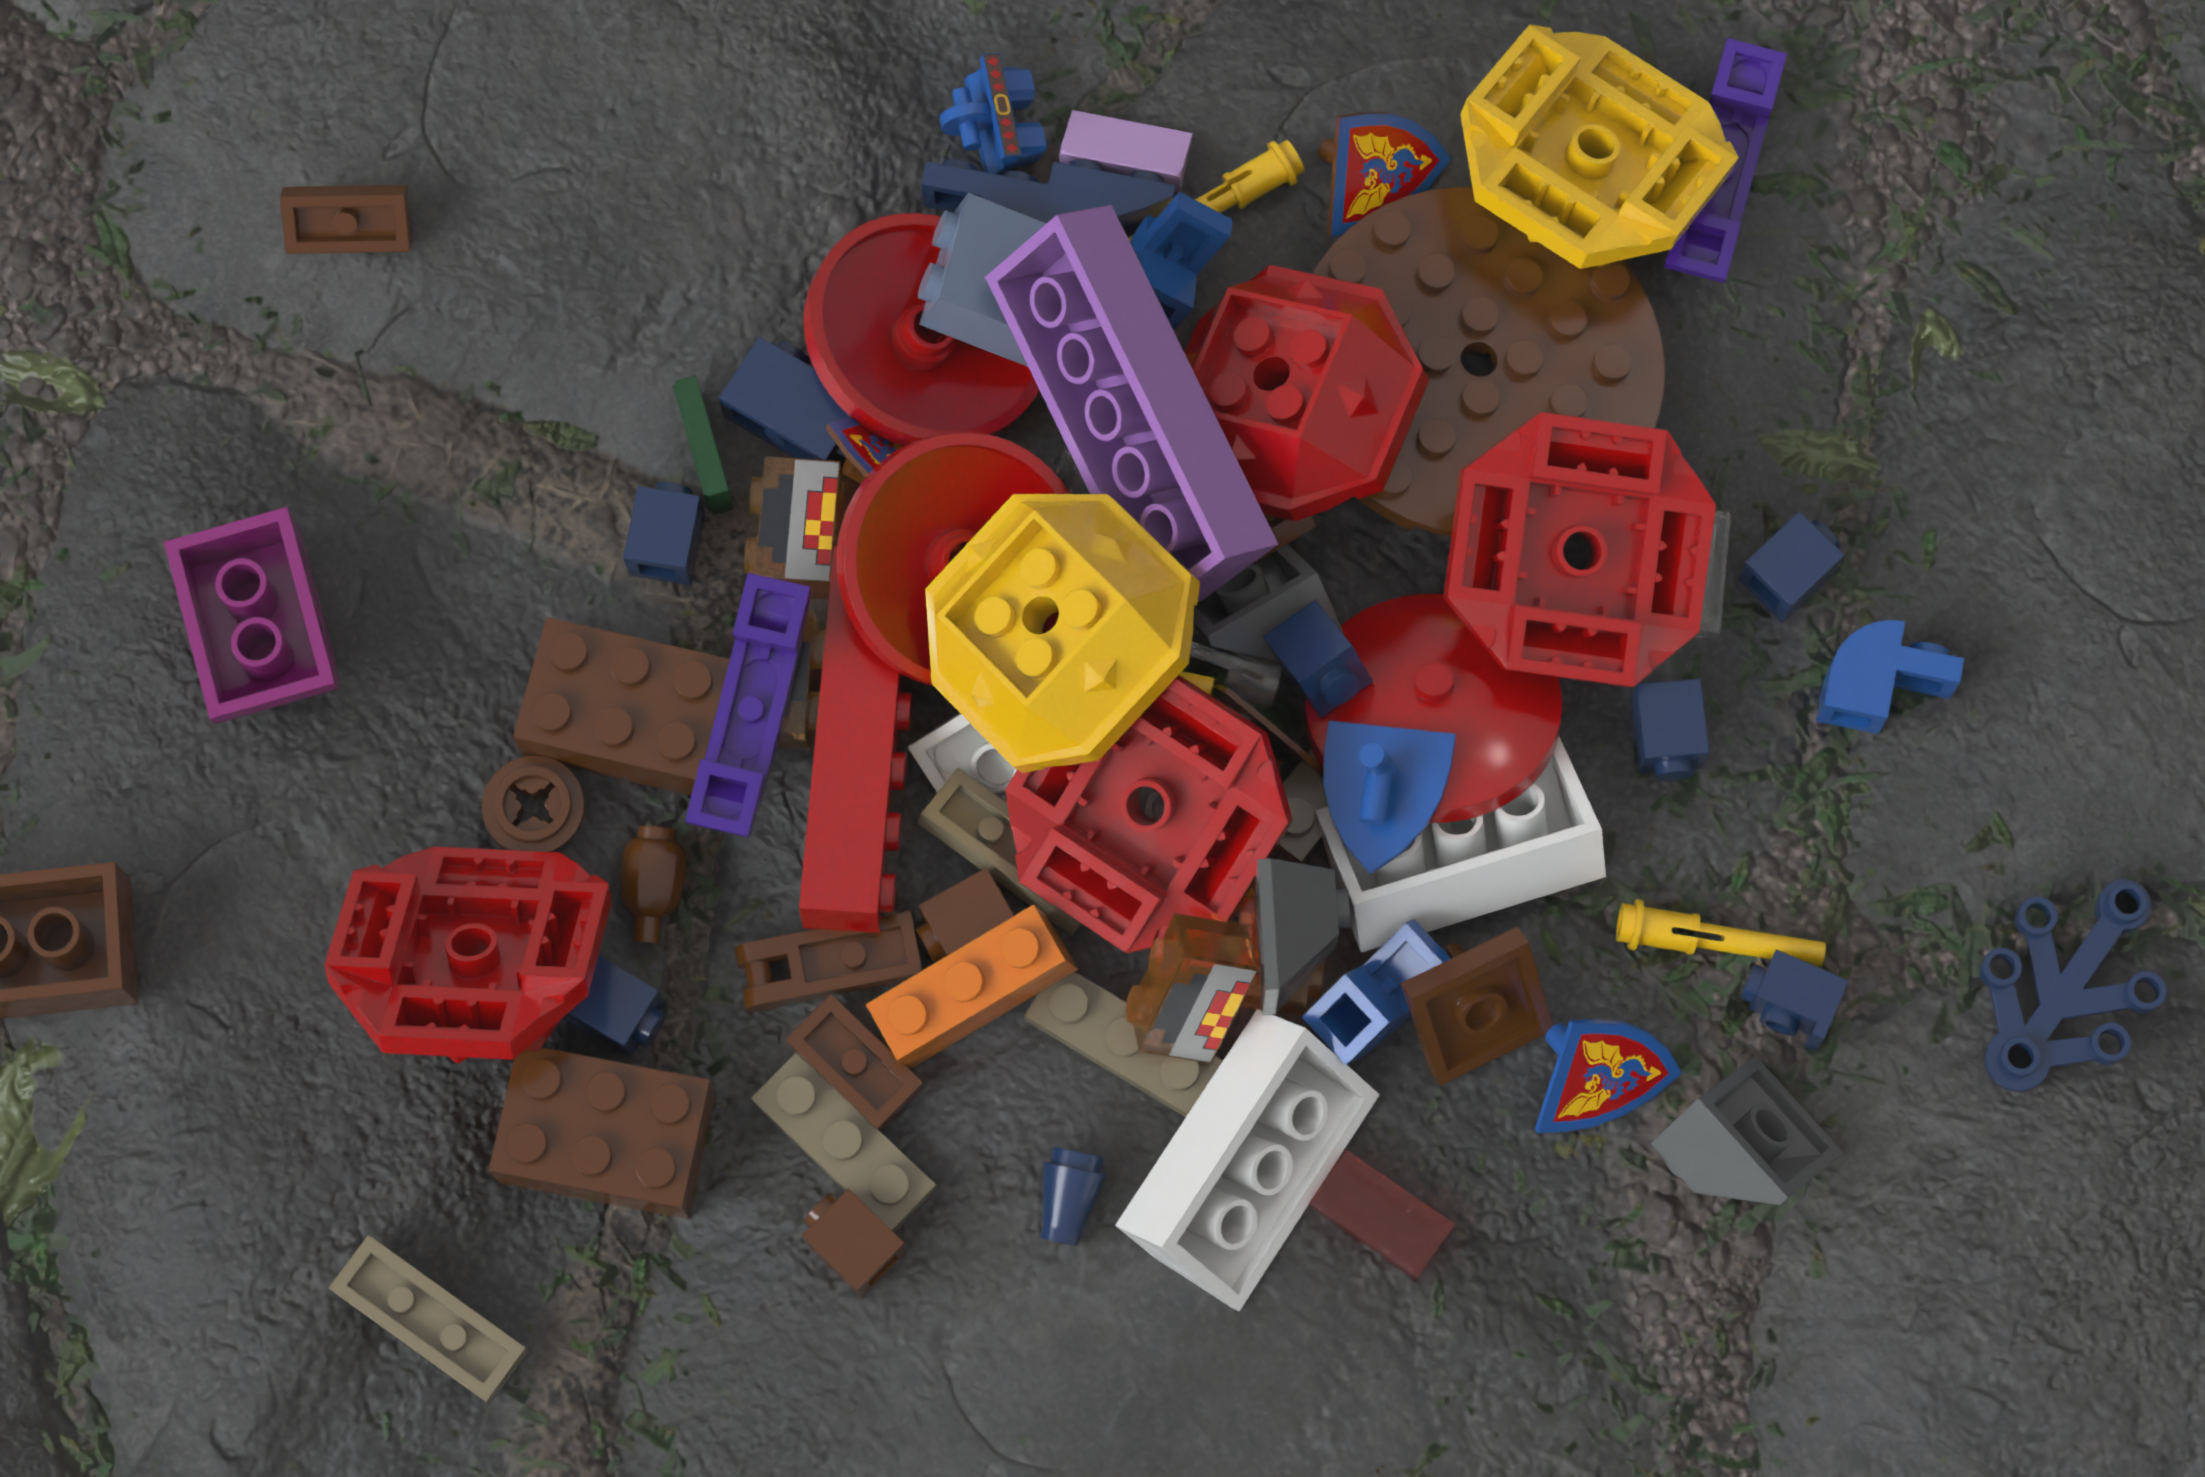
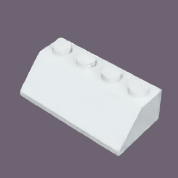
[1315,737,1606,952]
[1115,1009,1380,1311]

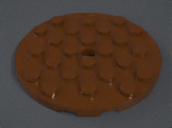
[1312,187,1665,542]

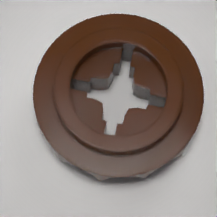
[482,756,584,852]

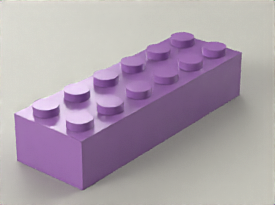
[985,205,1278,602]

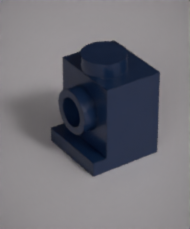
[1740,949,1848,1051]

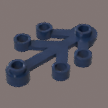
[1979,879,2167,1092]

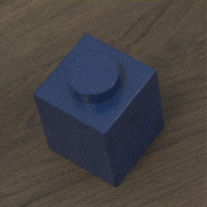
[623,482,706,586]
[1738,512,1845,623]
[1263,600,1373,718]
[1630,679,1709,781]
[564,955,666,1057]

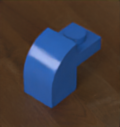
[1130,192,1232,331]
[1816,620,1964,734]
[1302,919,1451,1065]

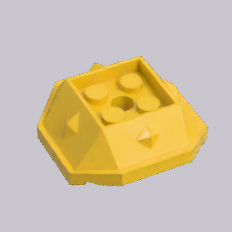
[1460,24,1739,269]
[925,494,1200,773]

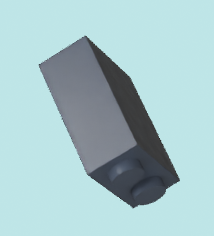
[918,193,1047,367]

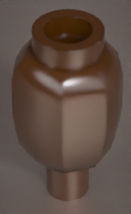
[620,826,687,944]

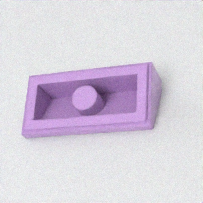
[1059,110,1193,193]

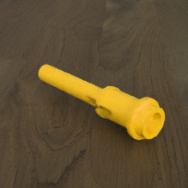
[1128,139,1305,241]
[1616,899,1826,968]

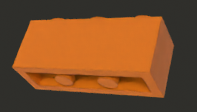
[866,904,1078,1068]

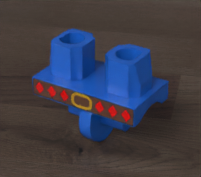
[939,53,1047,176]

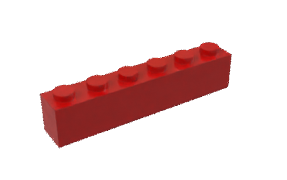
[799,546,912,933]

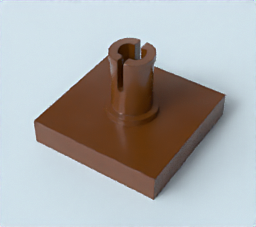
[1401,927,1553,1086]

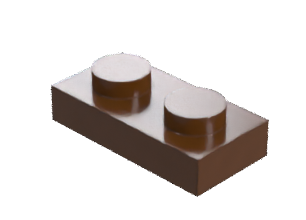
[280,185,413,254]
[785,994,924,1131]

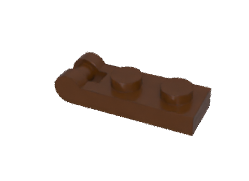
[735,911,922,1013]

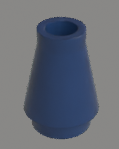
[1040,1146,1107,1246]

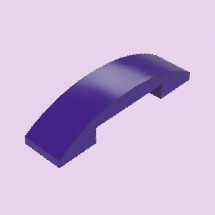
[1664,38,1787,284]
[685,573,812,838]

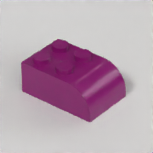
[164,507,340,725]

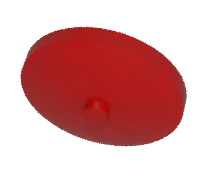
[803,213,1039,446]
[837,432,1070,686]
[1305,594,1562,823]

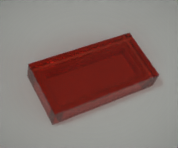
[1309,1150,1455,1281]

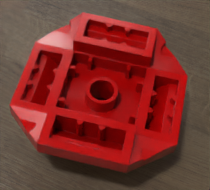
[1184,265,1429,521]
[1443,412,1716,687]
[1005,675,1293,953]
[324,846,612,1064]

